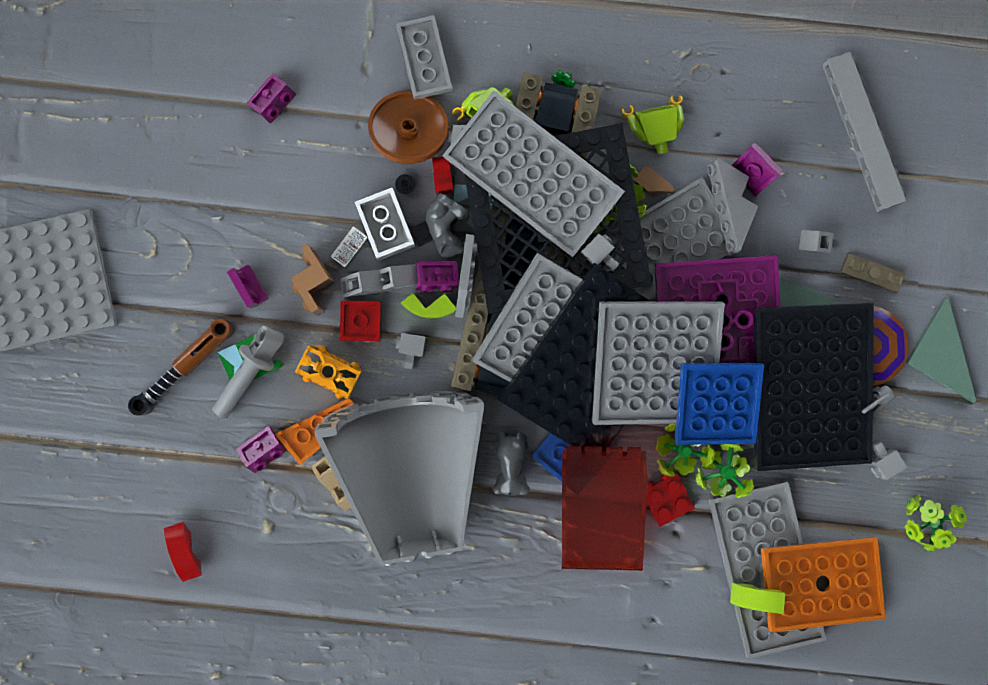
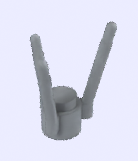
[862,385,894,416]

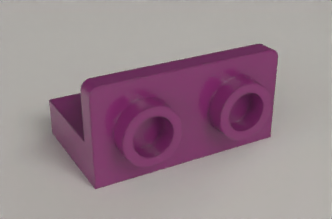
[247,73,296,123]
[415,261,459,293]
[227,265,268,309]
[236,426,287,473]

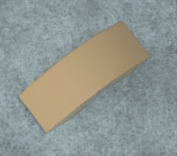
[311,456,351,512]

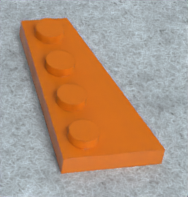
[275,398,355,465]

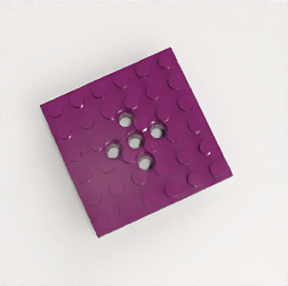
[655,256,781,363]

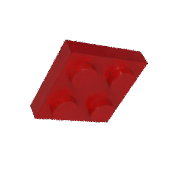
[339,301,381,342]

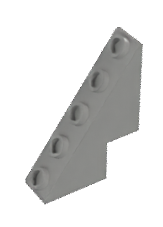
[707,158,758,257]
[340,264,418,298]

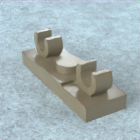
[840,253,905,293]

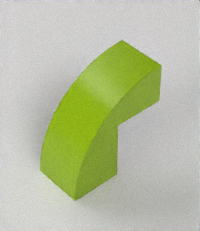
[401,293,456,319]
[730,583,785,614]

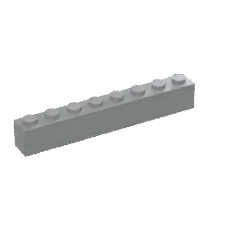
[822,52,906,212]

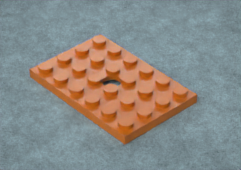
[761,537,886,632]

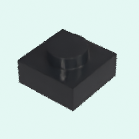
[410,221,433,247]

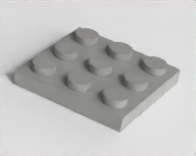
[455,234,477,318]

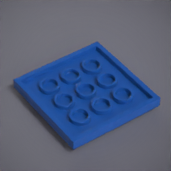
[675,363,764,445]

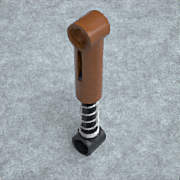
[128,319,234,416]

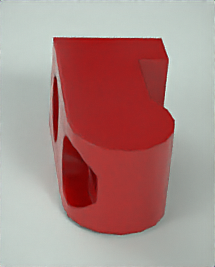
[432,156,454,195]

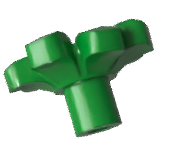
[551,70,575,88]

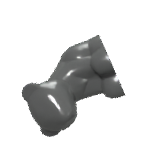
[426,193,470,258]
[492,432,530,496]

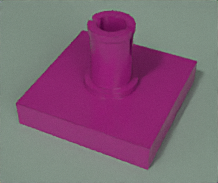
[731,143,783,196]

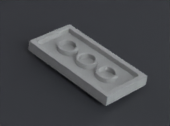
[396,15,453,100]

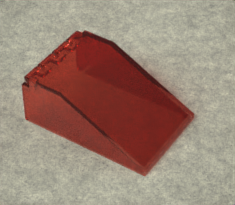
[562,446,648,571]

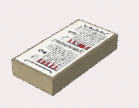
[329,225,369,269]

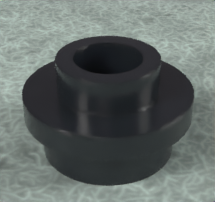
[395,174,415,194]

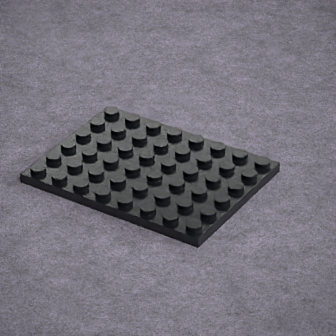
[498,262,651,462]
[754,302,874,471]

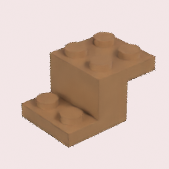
[290,244,334,315]

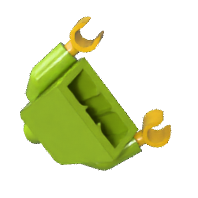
[452,87,514,121]
[622,95,685,154]

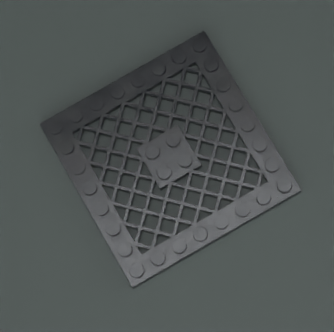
[464,123,652,314]

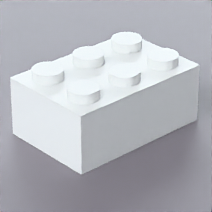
[355,188,416,261]

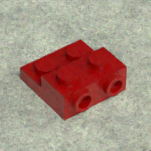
[640,472,695,527]

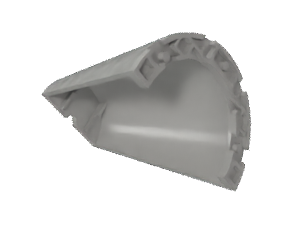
[314,391,484,566]

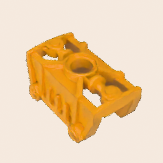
[295,345,362,399]

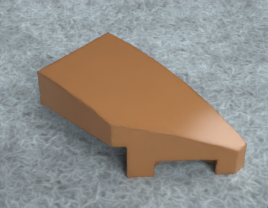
[633,165,676,196]

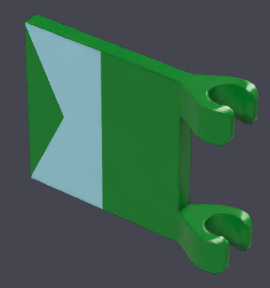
[218,334,283,380]

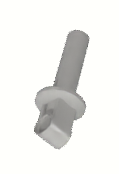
[212,326,284,418]

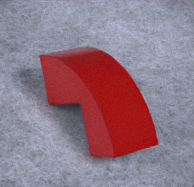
[164,522,202,582]

